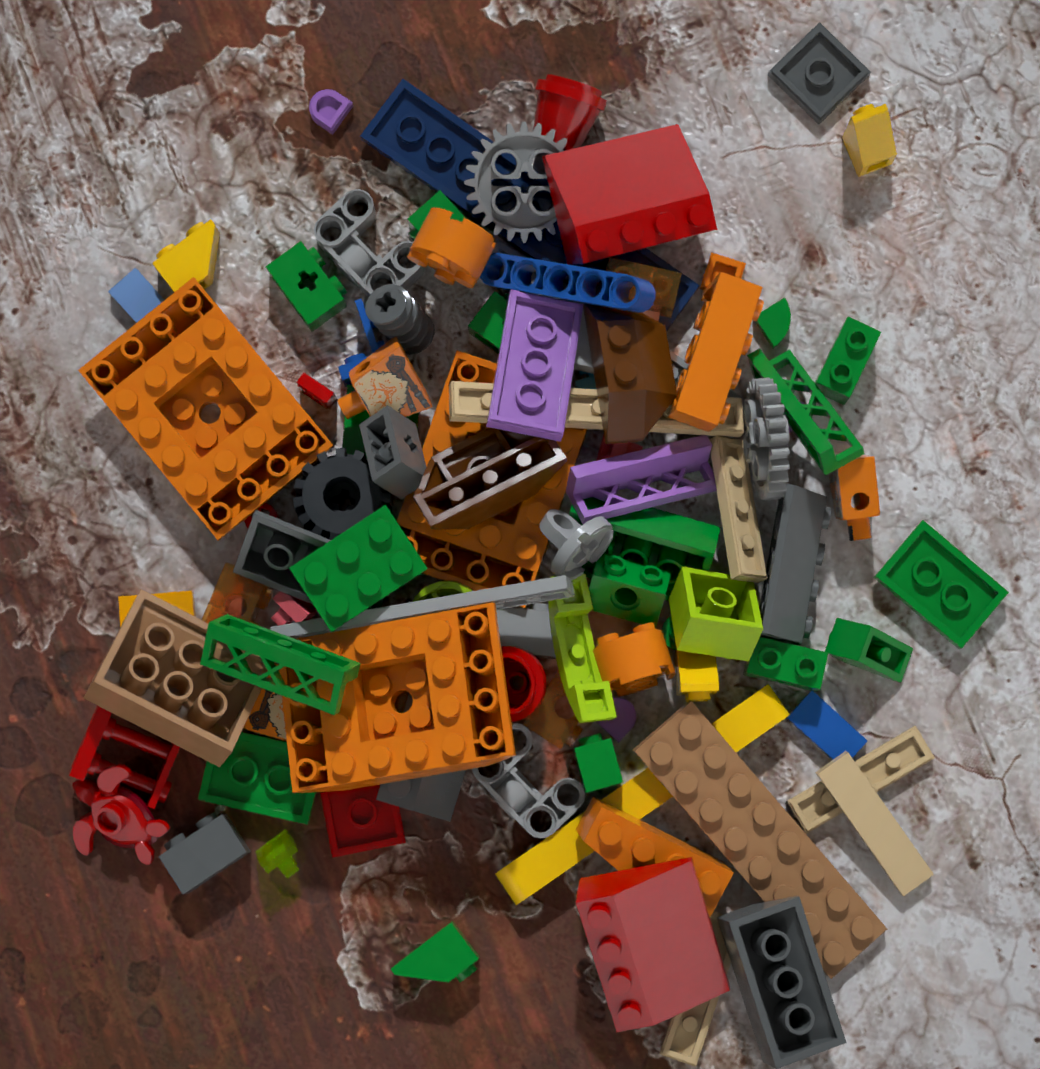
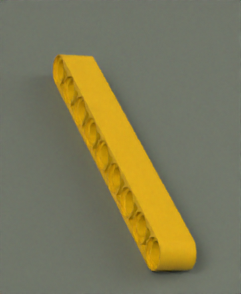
[495,684,790,905]

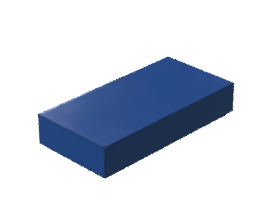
[786,690,867,760]

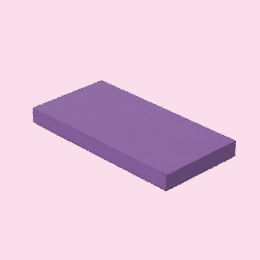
[486,289,584,442]

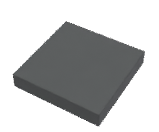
[768,22,871,125]

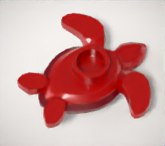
[72,764,170,865]

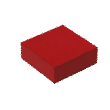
[296,372,337,409]

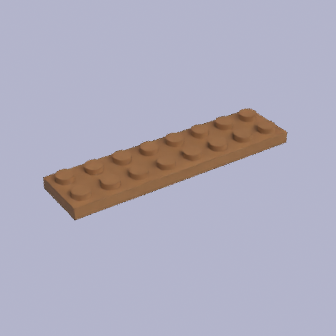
[633,700,887,979]

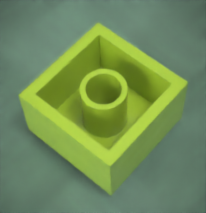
[669,567,763,662]

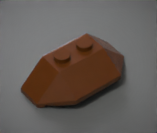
[583,303,677,444]
[413,428,567,530]

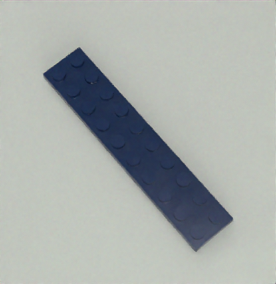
[360,79,699,333]

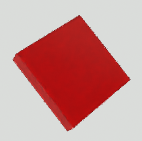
[320,784,406,858]

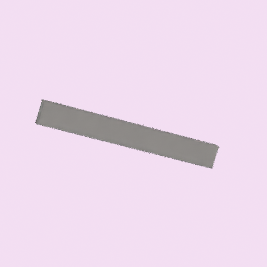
[270,575,574,639]

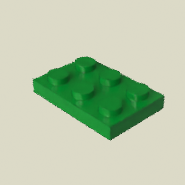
[289,505,428,632]
[873,520,1009,650]
[198,732,316,825]

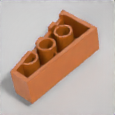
[668,272,764,432]
[576,797,734,917]

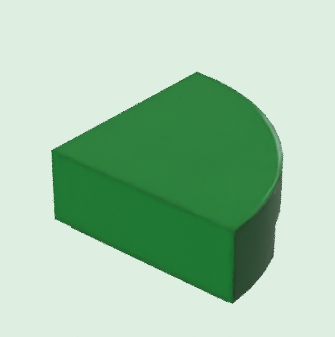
[755,297,791,349]

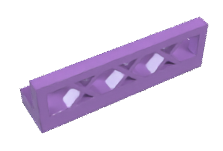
[566,435,717,524]

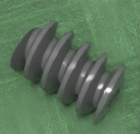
[365,284,435,355]

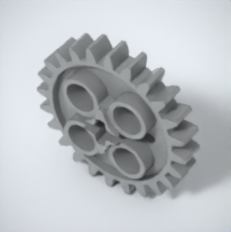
[464,121,568,243]
[743,378,790,501]

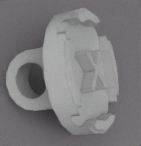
[539,509,614,581]

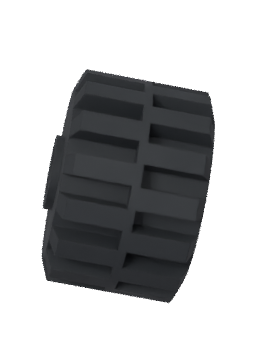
[293,448,394,540]

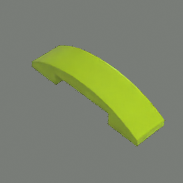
[548,574,617,723]

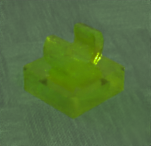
[255,829,299,879]

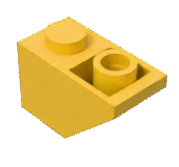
[842,104,897,177]
[152,219,220,292]
[675,649,719,702]

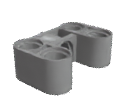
[314,189,426,297]
[472,723,585,839]

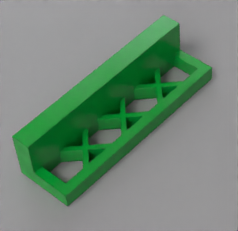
[747,348,865,476]
[200,614,361,715]

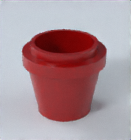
[533,74,607,151]
[501,646,547,722]

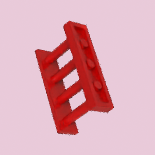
[69,706,180,809]

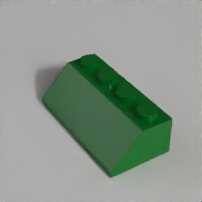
[569,497,721,601]

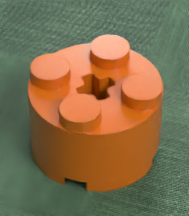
[407,207,496,288]
[593,622,676,697]

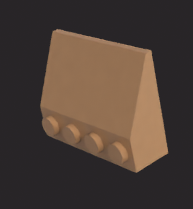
[84,589,268,767]

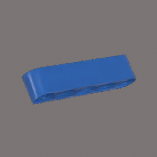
[480,253,656,313]

